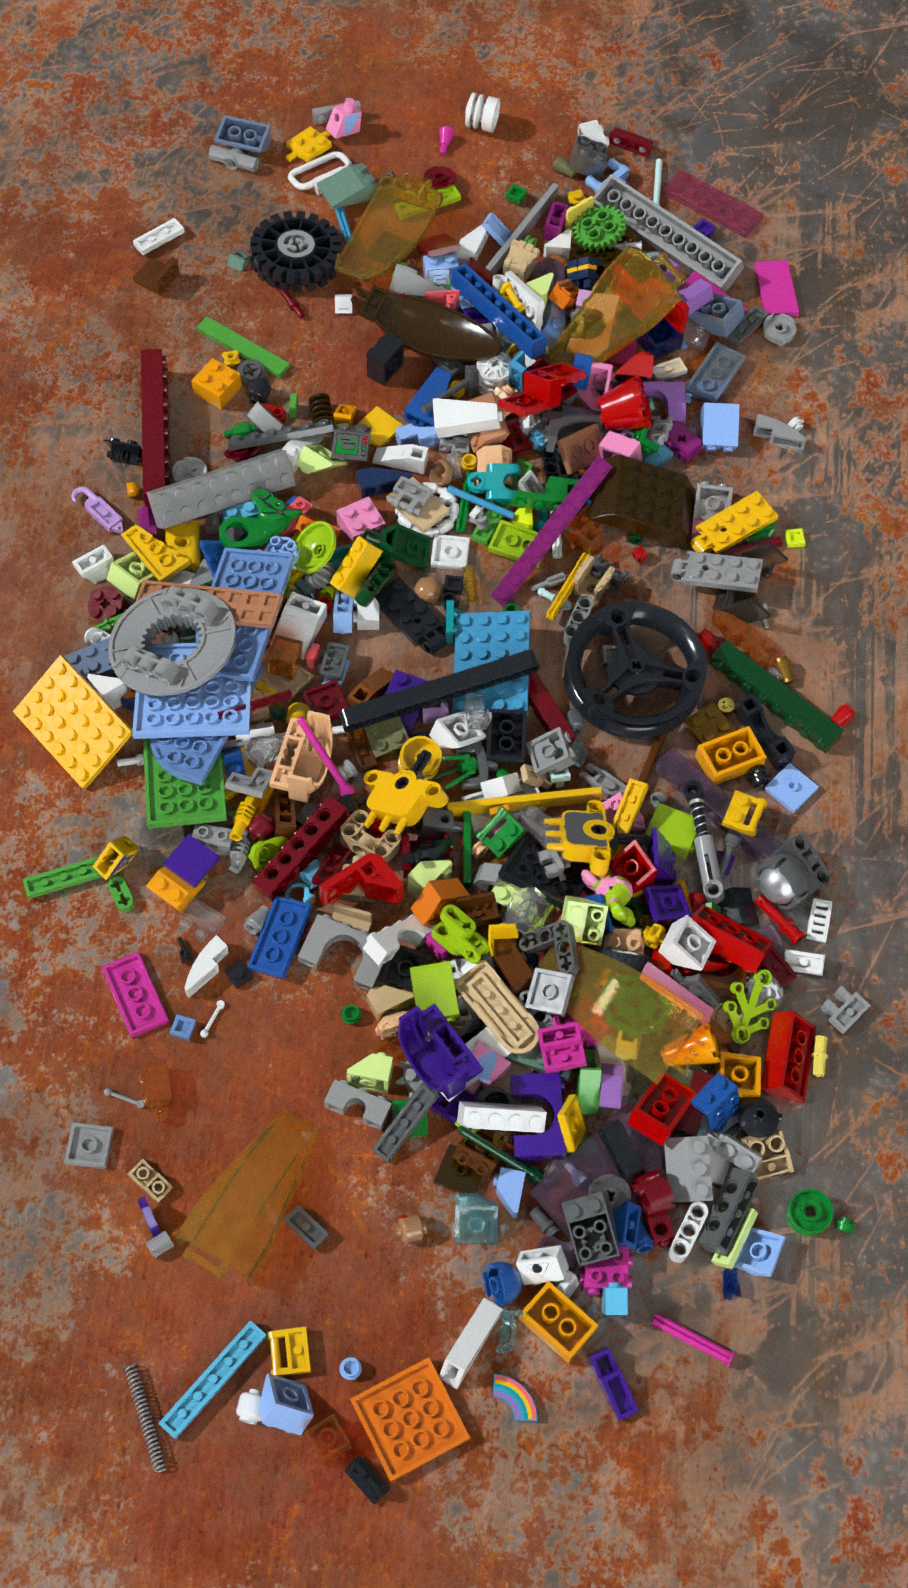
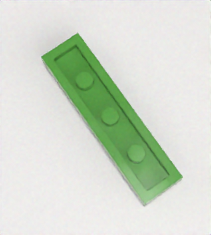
[22,856,102,899]

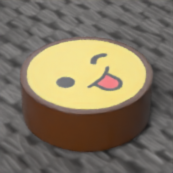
[716,697,736,716]

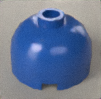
[483,1261,523,1307]

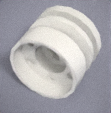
[465,92,500,133]
[476,352,511,395]

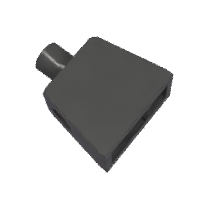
[417,807,463,841]

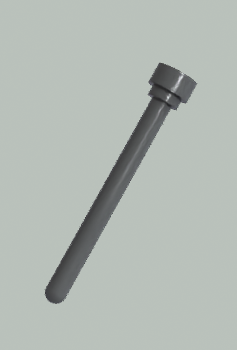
[706,834,741,903]

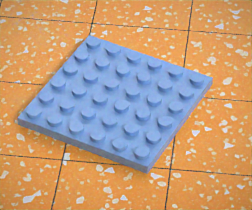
[132,643,252,739]

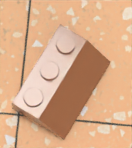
[467,392,510,453]

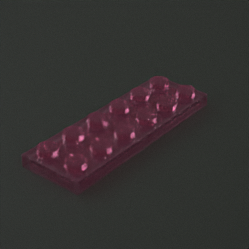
[663,170,763,238]

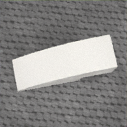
[185,935,229,998]

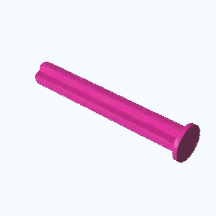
[652,1313,736,1367]

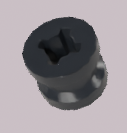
[747,765,771,788]

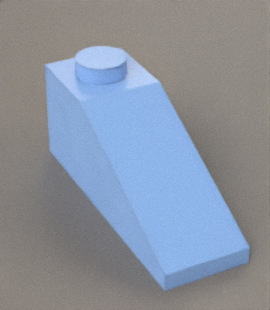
[333,588,354,634]

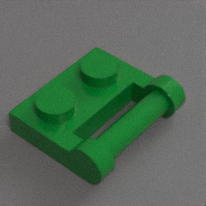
[475,806,527,858]

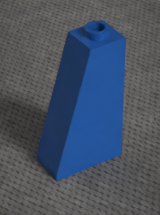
[404,367,452,427]

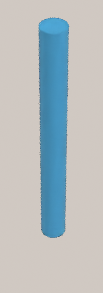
[447,485,515,519]

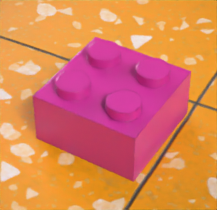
[425,931,451,962]

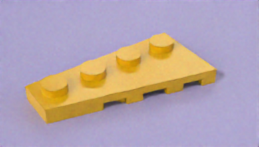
[121,524,191,582]

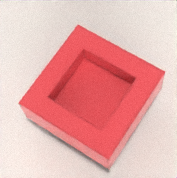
[304,643,320,669]

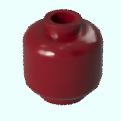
[246,813,275,843]

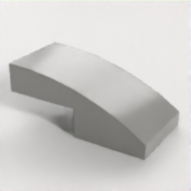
[247,401,284,432]

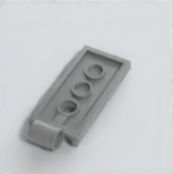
[670,551,763,593]

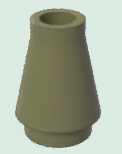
[552,156,576,178]

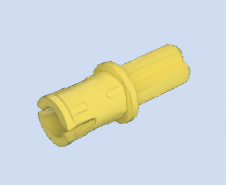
[812,1036,828,1077]

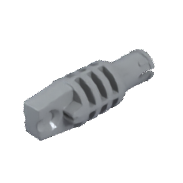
[227,829,251,874]

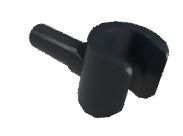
[177,937,193,964]

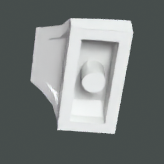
[72,544,114,584]

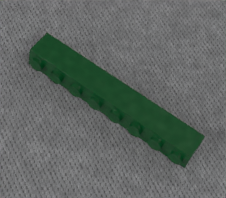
[710,640,844,753]

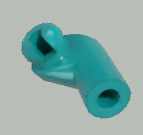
[533,510,549,532]

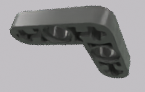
[519,920,579,976]

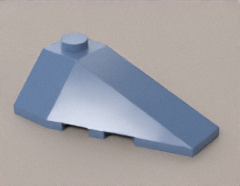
[541,299,568,356]

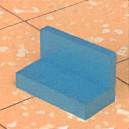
[508,350,526,393]

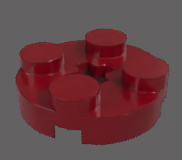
[88,586,125,623]

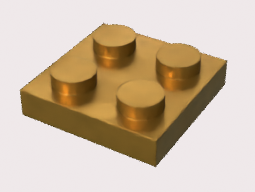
[683,702,736,744]

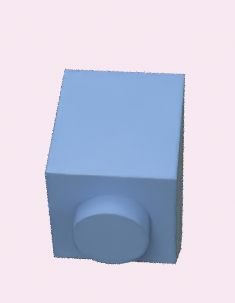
[493,1167,526,1219]

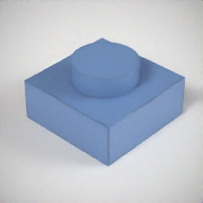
[170,1014,197,1041]

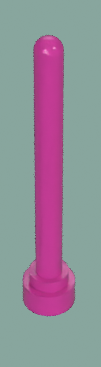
[297,716,356,796]

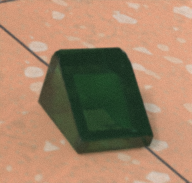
[269,705,288,723]

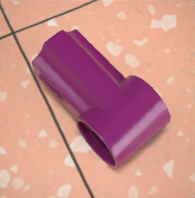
[138,507,158,540]

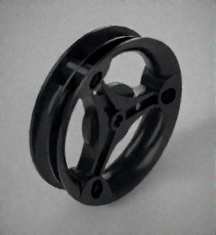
[564,601,707,739]

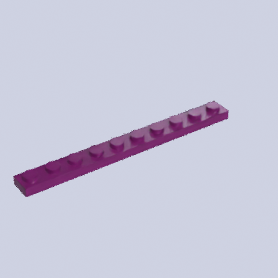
[490,456,613,607]

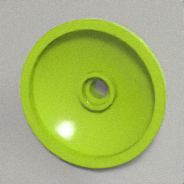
[294,521,336,574]

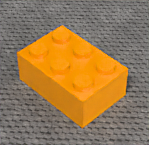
[695,726,766,787]
[519,1281,599,1363]

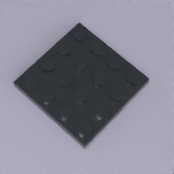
[498,828,591,910]

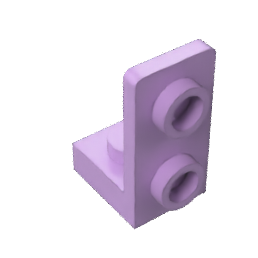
[422,702,449,724]

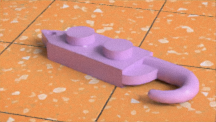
[71,486,124,534]

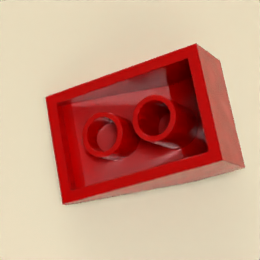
[627,1071,698,1146]

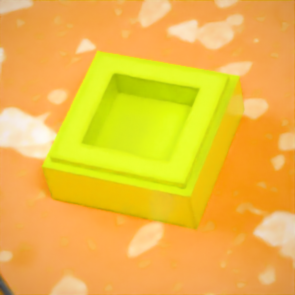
[784,528,806,548]

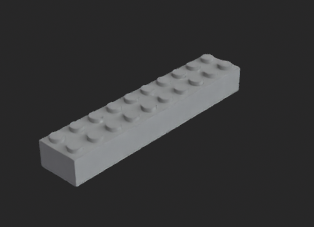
[593,174,744,293]

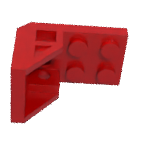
[319,853,404,907]

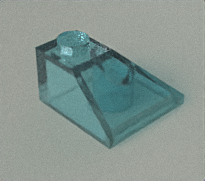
[454,1193,498,1244]

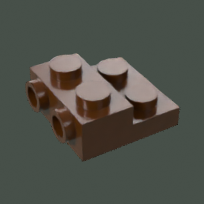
[453,1128,508,1178]

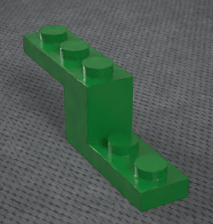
[511,476,592,512]

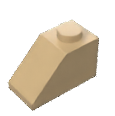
[366,985,414,1021]

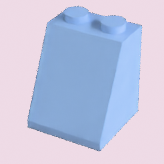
[700,403,740,452]

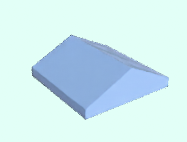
[734,1227,786,1277]

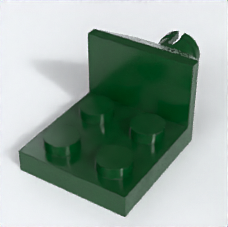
[362,523,431,571]

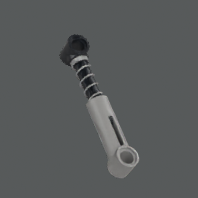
[683,780,725,904]

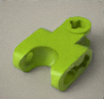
[431,904,489,964]

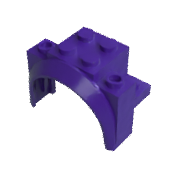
[398,1003,483,1100]

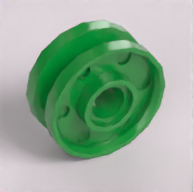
[786,1188,834,1237]

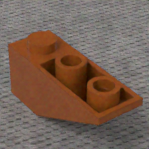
[348,667,393,706]

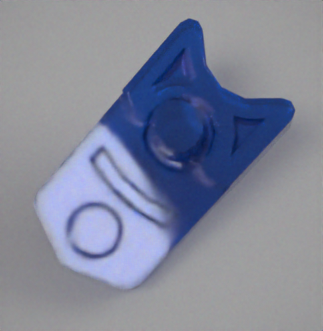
[722,1268,741,1300]

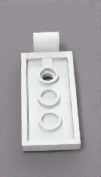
[492,271,545,331]

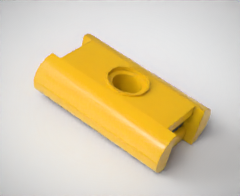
[165,520,200,573]

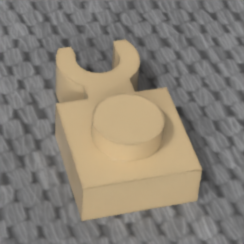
[520,764,553,789]

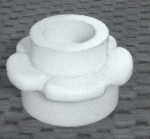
[787,416,804,431]
[469,505,484,519]

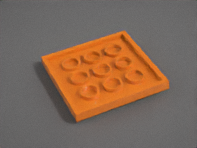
[350,1357,470,1483]

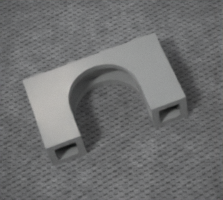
[298,914,385,991]

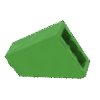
[576,1049,602,1115]

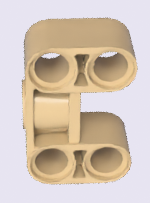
[339,810,401,864]

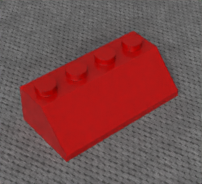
[614,351,654,382]
[691,904,774,974]
[761,1011,816,1103]

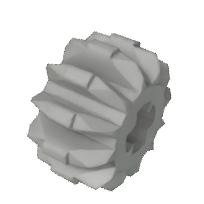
[304,561,335,590]

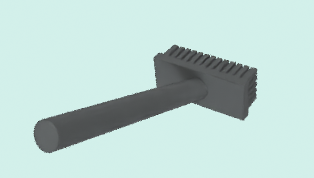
[421,364,479,413]

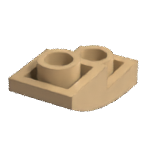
[127,1159,173,1203]

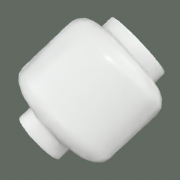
[236,1389,262,1425]

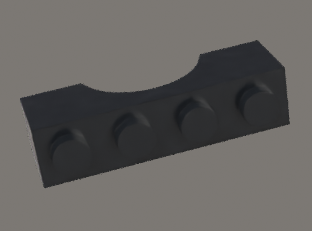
[734,693,796,770]

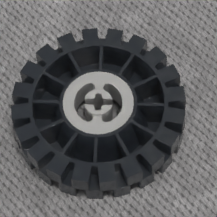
[250,211,342,293]

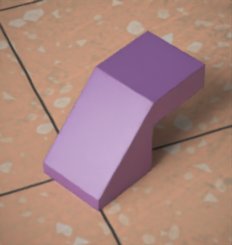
[599,1063,623,1109]

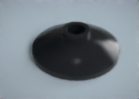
[737,1097,779,1138]

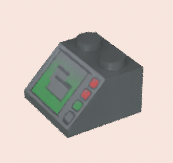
[331,423,371,461]

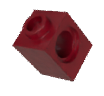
[645,1212,675,1248]

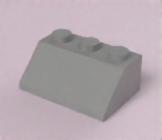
[664,1136,713,1202]

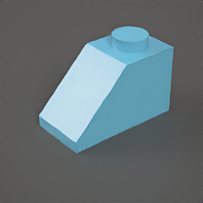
[601,1282,628,1315]

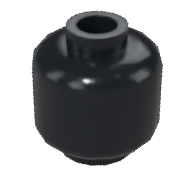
[246,377,271,404]

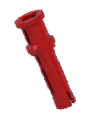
[753,894,806,945]

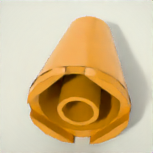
[661,1022,721,1066]

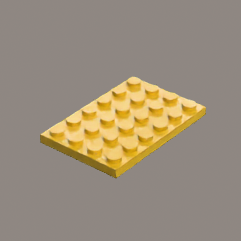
[13,655,132,789]

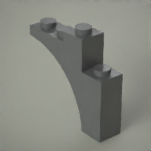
[536,404,603,453]

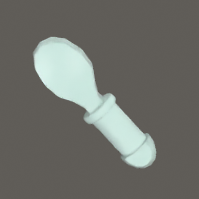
[538,588,572,610]

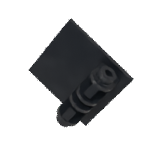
[103,438,142,464]

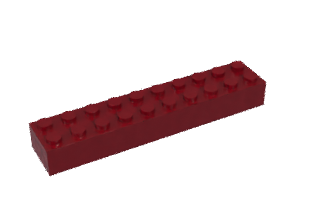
[141,349,171,508]

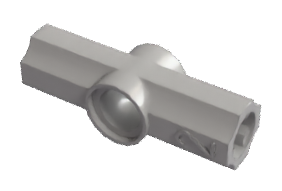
[208,145,259,172]

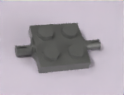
[670,969,720,1007]

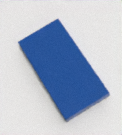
[247,895,313,979]

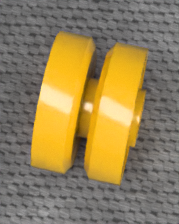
[398,736,442,781]

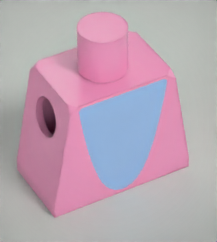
[326,98,362,139]
[465,1041,511,1095]

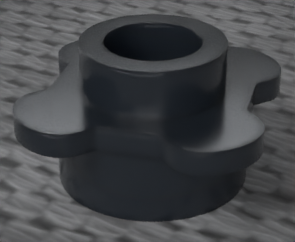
[438,592,460,611]

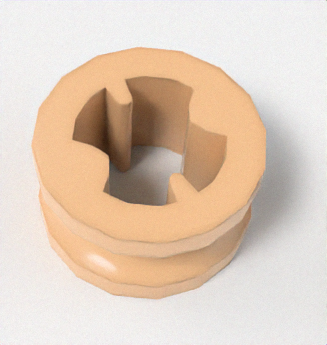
[471,840,489,860]

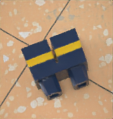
[567,256,601,290]

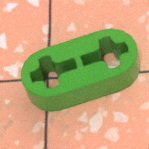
[108,876,134,913]

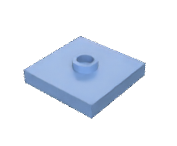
[764,763,819,814]

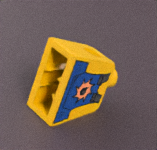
[92,836,139,880]

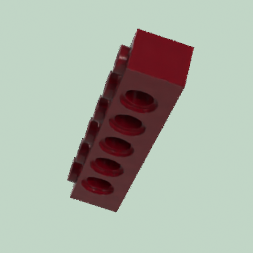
[252,796,350,902]

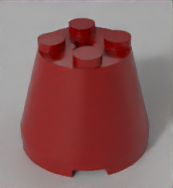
[596,375,653,431]

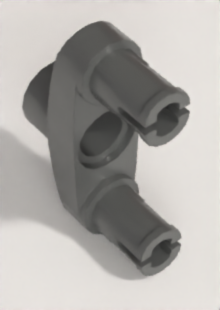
[455,741,498,791]

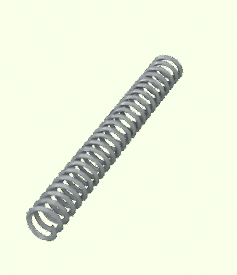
[123,1364,166,1472]

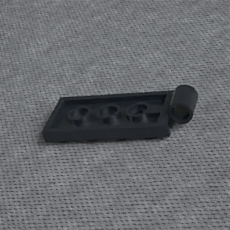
[375,577,447,654]

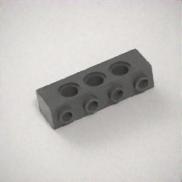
[696,1167,761,1256]

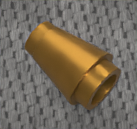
[773,656,794,685]

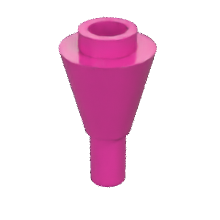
[439,126,455,156]

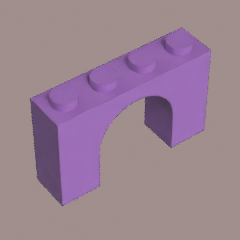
[659,259,714,316]
[615,380,686,426]

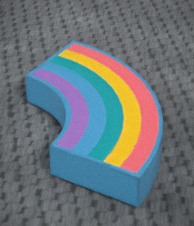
[493,1374,537,1422]

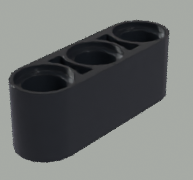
[598,1119,645,1184]

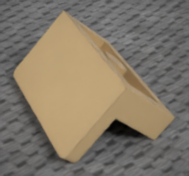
[332,902,373,932]

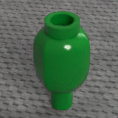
[224,421,257,438]

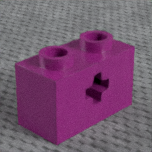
[544,201,569,241]
[664,421,703,464]

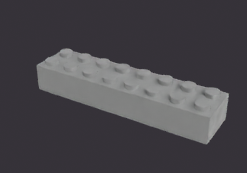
[146,449,296,529]

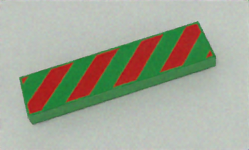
[460,811,471,890]

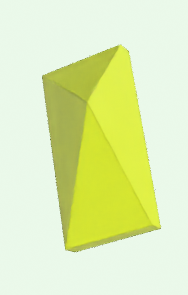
[510,508,533,530]

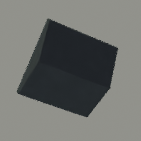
[716,887,760,927]
[381,944,431,992]

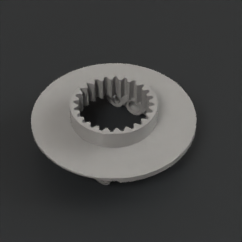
[108,586,236,696]

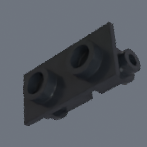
[344,1455,391,1505]

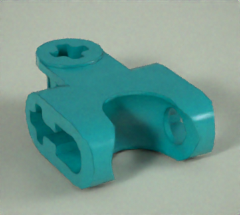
[467,463,521,503]

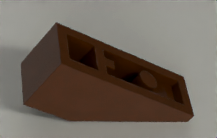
[273,788,296,840]

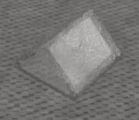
[502,887,550,934]

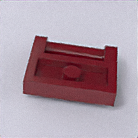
[501,418,533,457]

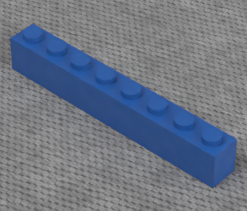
[451,263,546,360]

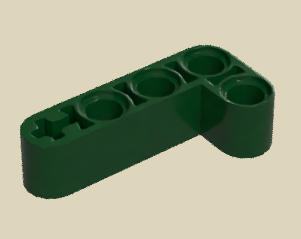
[355,554,396,607]

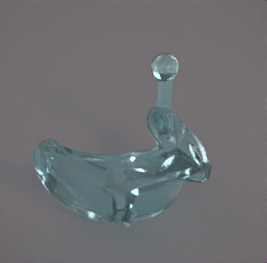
[496,1309,523,1354]

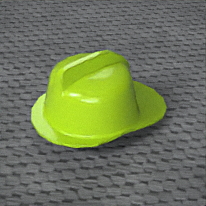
[247,836,289,872]

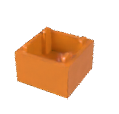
[410,878,470,926]

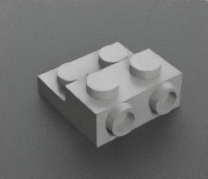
[693,482,733,520]
[526,727,577,777]

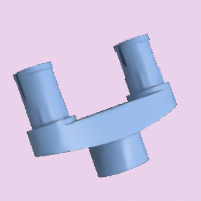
[585,158,630,194]

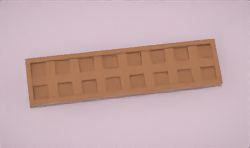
[135,580,283,629]

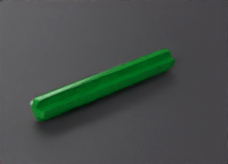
[455,471,472,533]

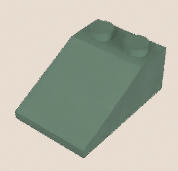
[317,163,379,209]

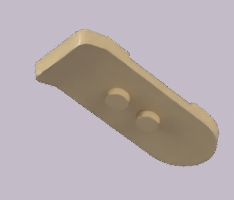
[454,959,540,1055]

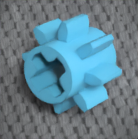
[528,429,546,451]

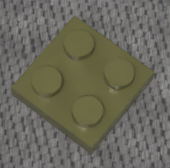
[364,716,410,760]

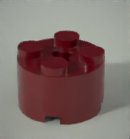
[630,1169,675,1218]

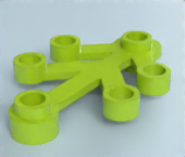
[723,969,777,1044]

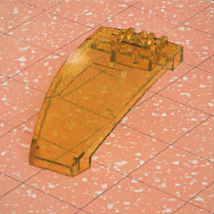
[335,171,444,282]
[537,944,705,1084]

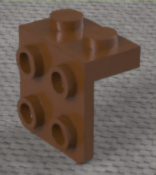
[133,257,179,295]

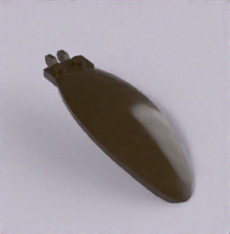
[351,285,503,362]

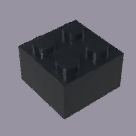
[366,332,404,386]

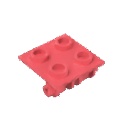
[425,290,459,311]

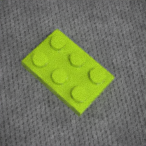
[488,520,543,568]

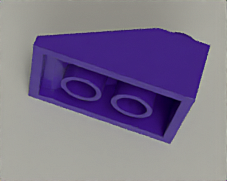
[385,670,428,738]
[646,828,677,885]

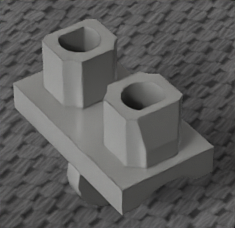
[538,842,572,881]

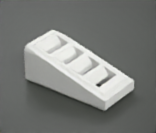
[806,898,833,943]

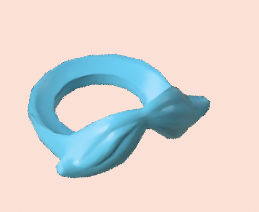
[285,883,315,904]

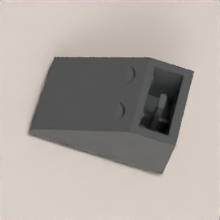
[561,1190,620,1267]

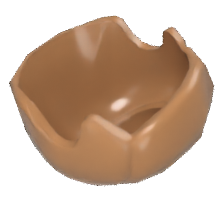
[429,459,453,487]
[414,576,443,604]

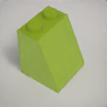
[410,961,460,1029]

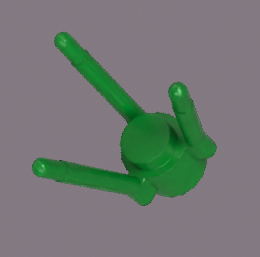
[435,754,478,790]

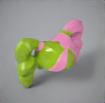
[581,870,636,927]

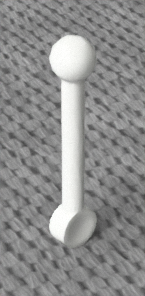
[200,1000,225,1038]

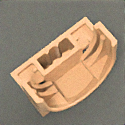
[269,711,333,803]

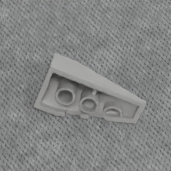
[389,263,460,299]

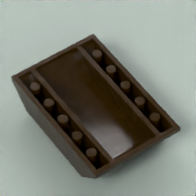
[589,455,695,550]

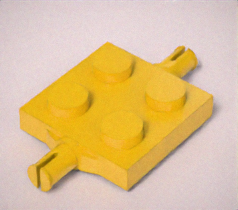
[286,126,332,163]

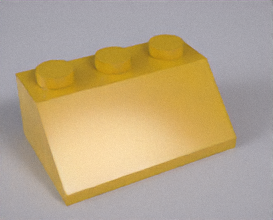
[329,535,383,598]

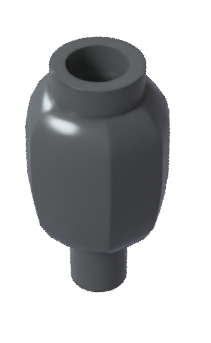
[566,703,585,735]

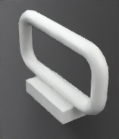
[288,152,352,195]

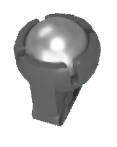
[755,835,830,910]

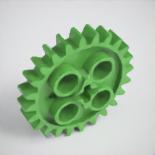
[572,204,627,253]

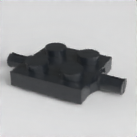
[401,837,453,865]

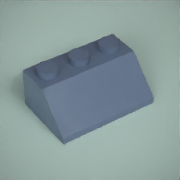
[214,115,272,153]

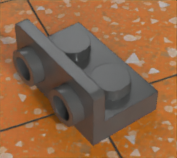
[317,642,350,682]

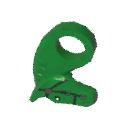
[219,489,303,550]

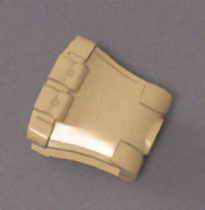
[503,239,540,283]
[574,556,615,605]

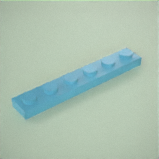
[158,1320,267,1440]

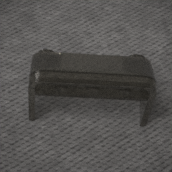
[713,542,788,624]

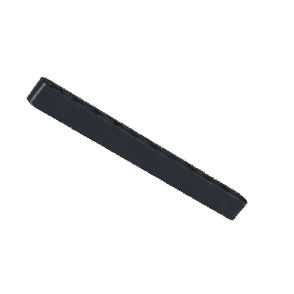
[338,650,540,732]

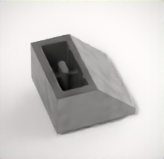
[569,135,607,180]

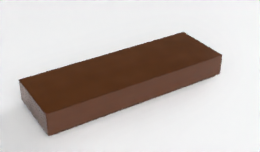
[345,728,378,774]

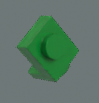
[632,427,660,456]

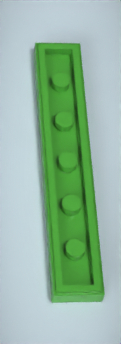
[196,316,290,378]
[471,458,534,546]

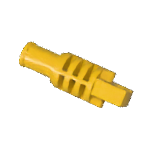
[229,795,257,841]

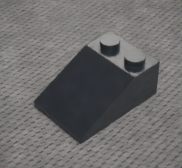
[486,708,527,763]

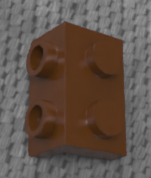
[455,891,500,927]

